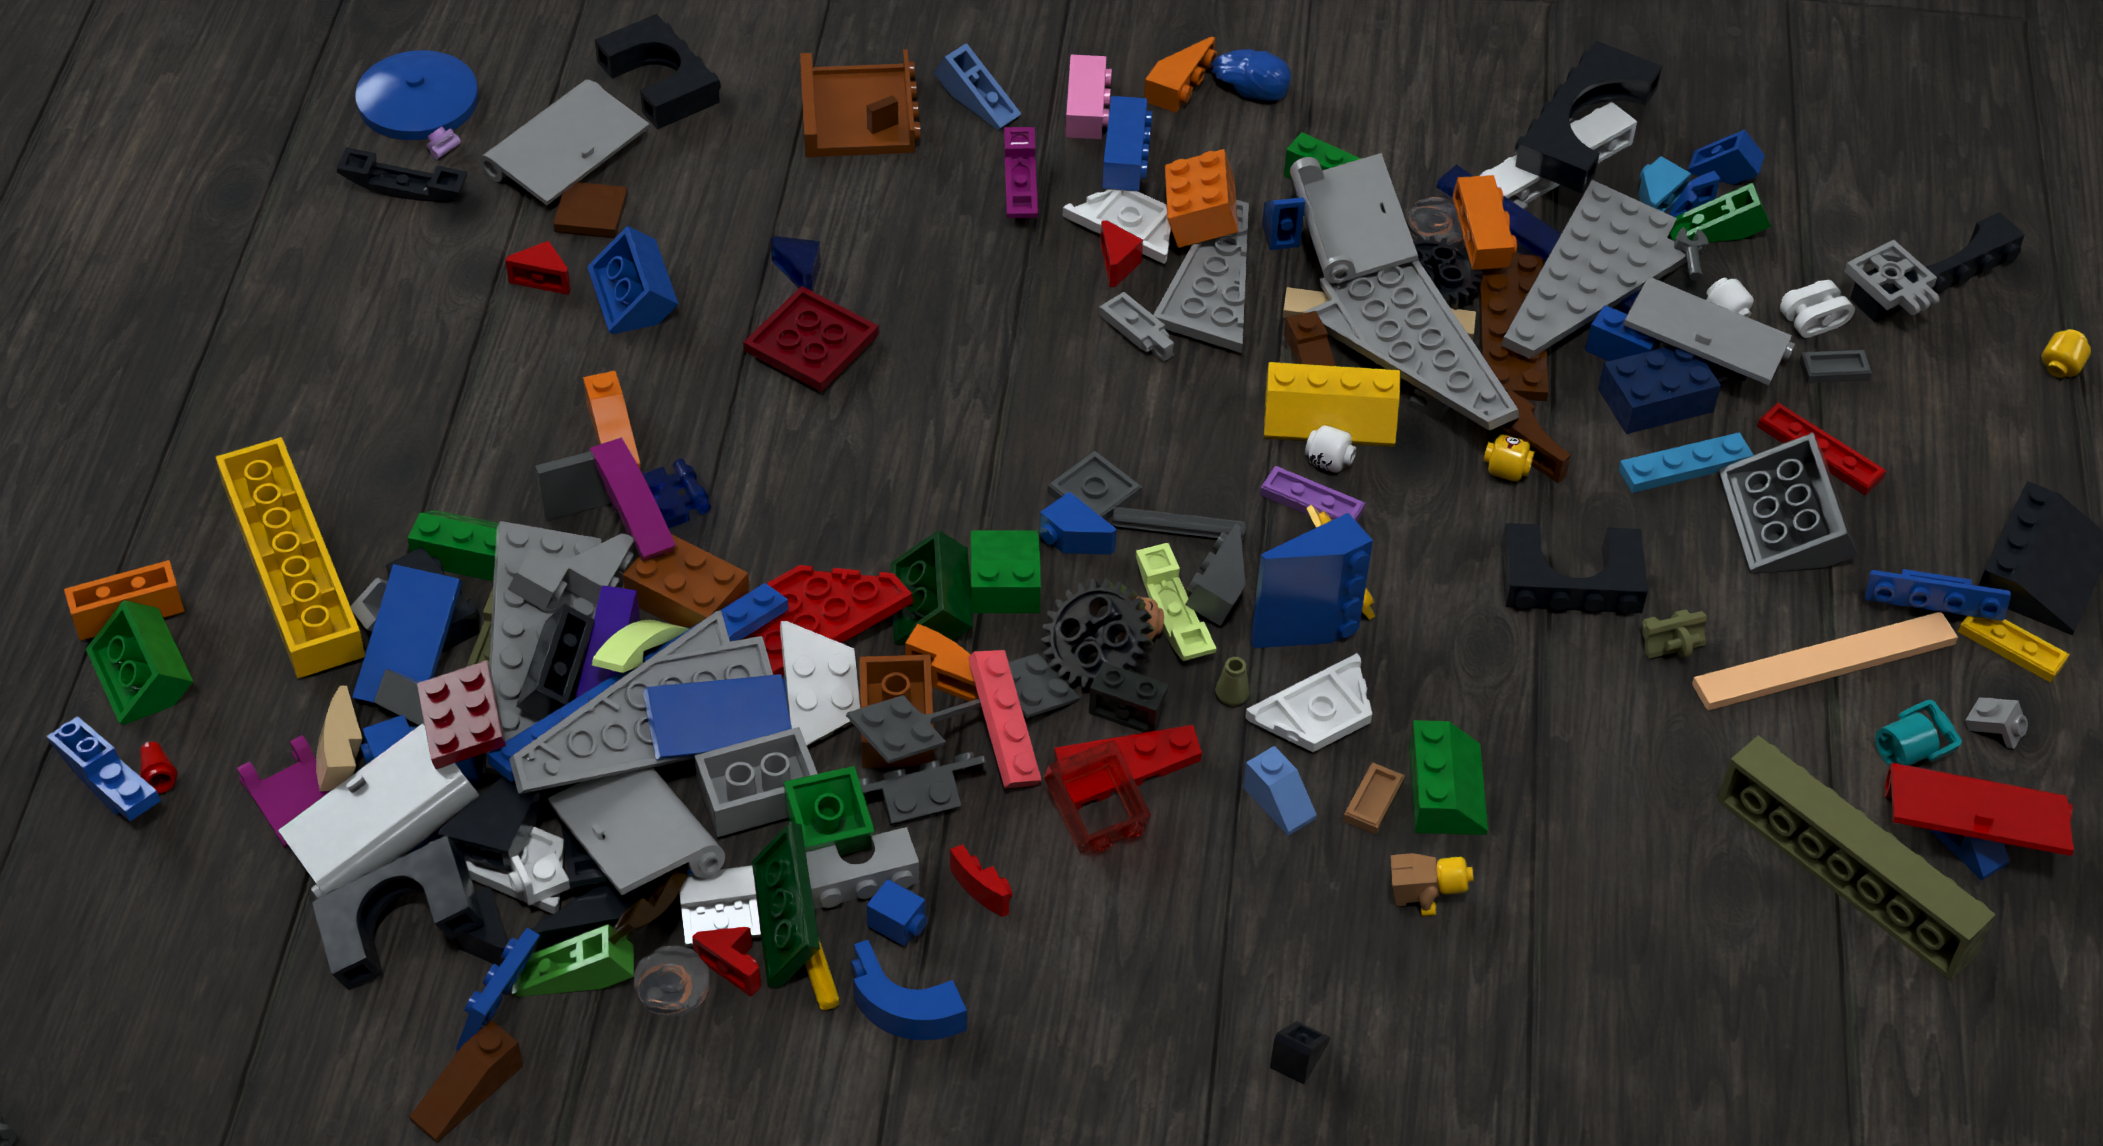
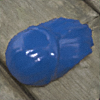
[1211,49,1291,102]

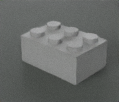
[694,727,818,837]

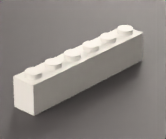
[1480,102,1637,211]

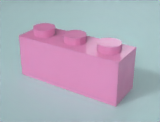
[1066,55,1112,139]

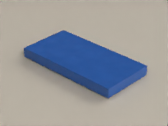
[352,564,463,706]
[643,674,792,760]

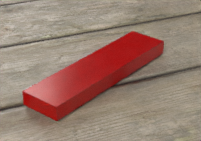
[1757,402,1887,496]

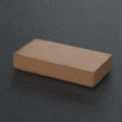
[1343,762,1405,835]

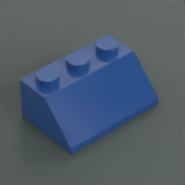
[587,225,678,334]

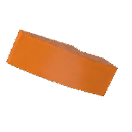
[905,624,979,702]

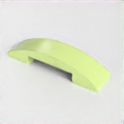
[1136,543,1216,661]
[592,620,689,673]

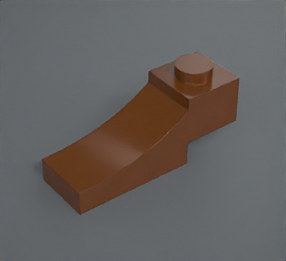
[1284,311,1336,366]
[1494,389,1571,483]

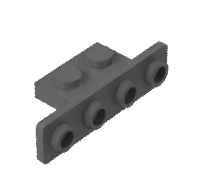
[859,752,986,825]

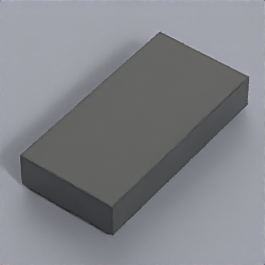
[1799,350,1872,383]

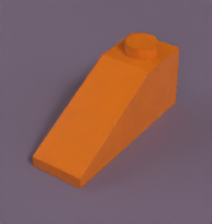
[583,371,641,468]

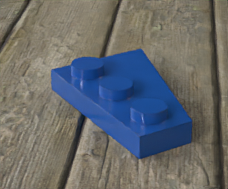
[456,928,540,1051]

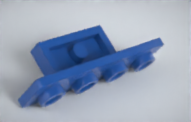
[1865,569,2011,621]

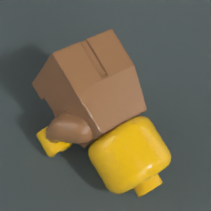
[1391,853,1474,916]

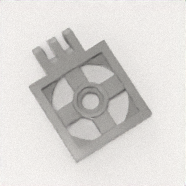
[1844,240,1940,315]

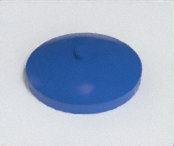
[355,50,478,140]

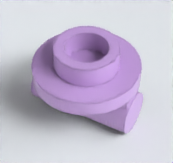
[426,127,461,160]

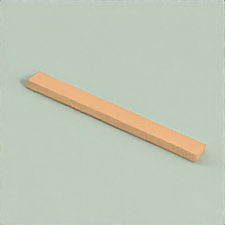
[1692,612,1958,711]

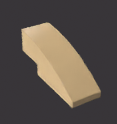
[316,686,362,791]

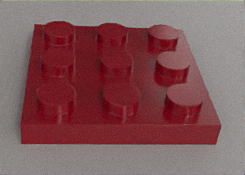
[743,286,879,392]

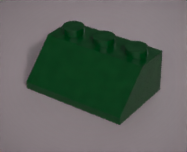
[890,530,973,646]

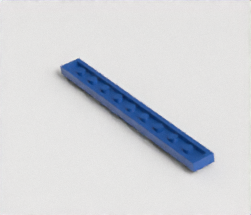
[487,583,789,782]

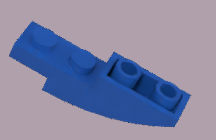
[47,716,161,821]

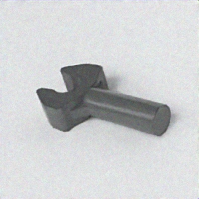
[1674,227,1708,280]

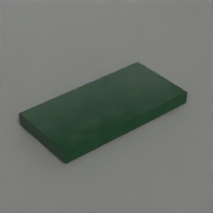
[751,822,820,989]

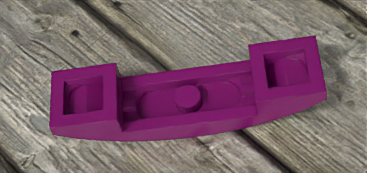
[1004,127,1038,218]

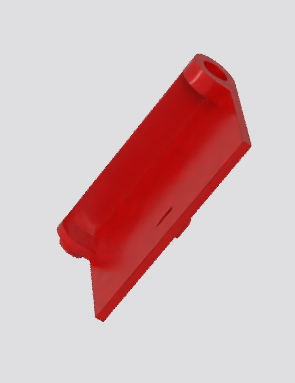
[1884,762,2074,856]

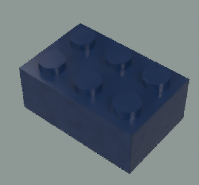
[1598,345,1721,434]

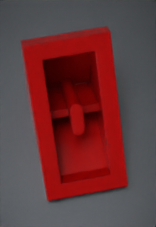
[1100,220,1143,287]
[505,240,571,295]

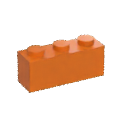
[1452,175,1517,270]
[64,560,185,641]

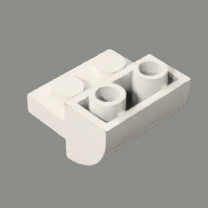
[679,865,761,947]

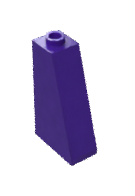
[575,585,640,699]

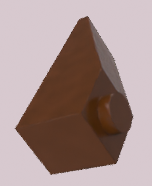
[409,1020,523,1143]

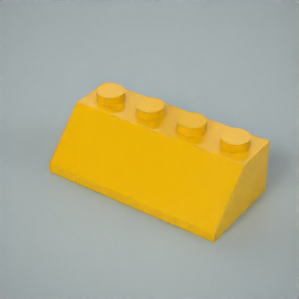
[1264,362,1400,447]

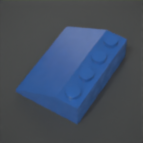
[1250,513,1373,648]

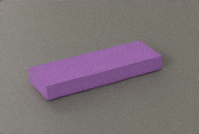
[1260,466,1365,522]

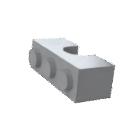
[806,827,919,910]

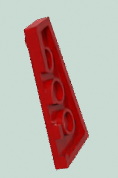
[1054,725,1202,813]

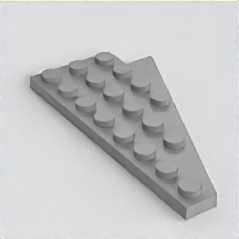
[1501,180,1687,359]
[1305,260,1519,430]
[483,521,624,777]
[509,611,773,794]

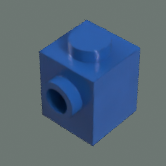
[867,879,927,946]

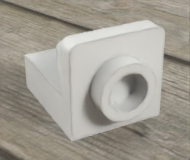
[508,853,570,906]

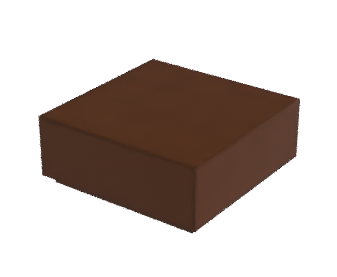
[866,95,898,134]

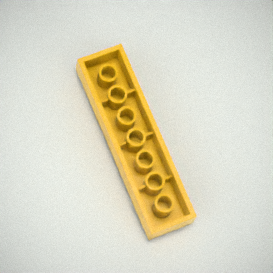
[216,437,365,679]

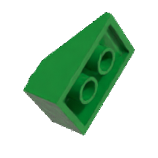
[971,530,1041,613]

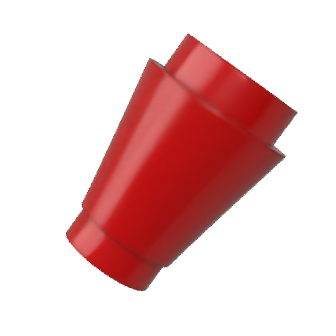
[140,742,177,793]

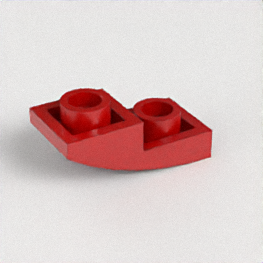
[950,844,1013,917]

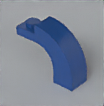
[850,940,967,1040]

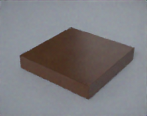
[553,182,628,238]

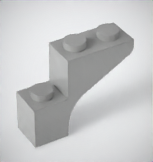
[507,534,634,610]

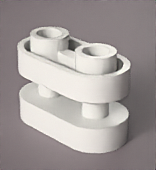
[1780,280,1855,338]

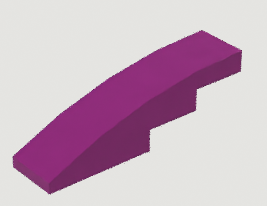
[589,437,676,561]

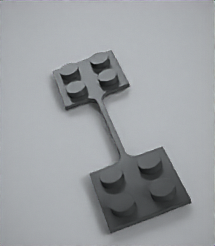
[846,653,1080,763]

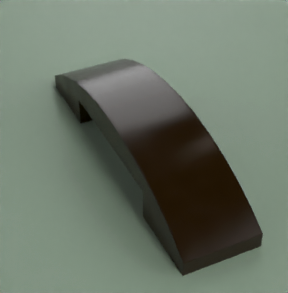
[608,863,689,944]

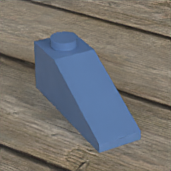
[933,43,1021,130]

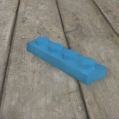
[1618,432,1754,493]

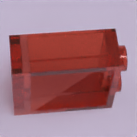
[1044,740,1151,854]

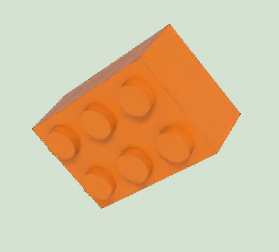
[1165,149,1239,248]

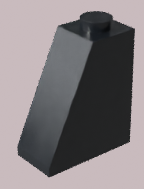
[438,776,545,872]

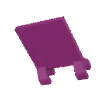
[237,735,330,849]

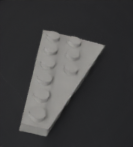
[1153,200,1249,353]

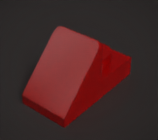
[692,927,761,997]

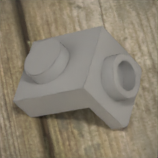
[1965,697,2028,749]

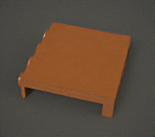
[800,49,921,157]

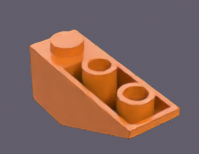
[1144,36,1217,113]

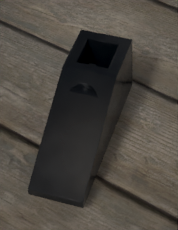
[531,878,648,952]

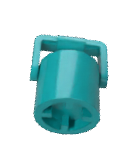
[1875,700,1962,766]

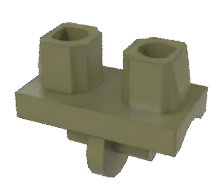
[1642,609,1707,659]

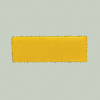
[1958,616,2070,683]

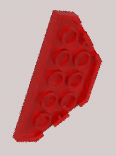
[741,565,914,677]

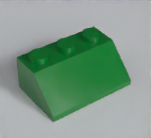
[407,510,499,582]
[86,600,194,725]
[1409,720,1488,835]

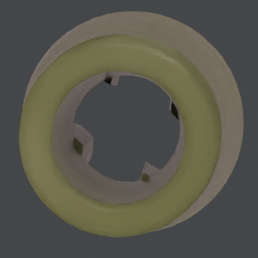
[1215,657,1250,707]

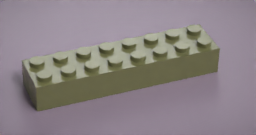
[1717,735,1996,981]

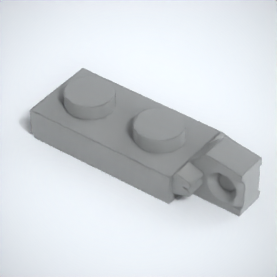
[1099,292,1174,362]

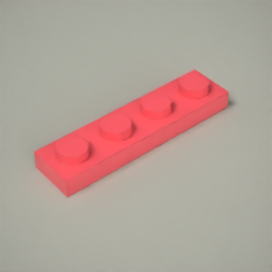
[968,650,1042,788]

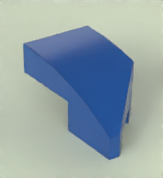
[1669,171,1720,217]

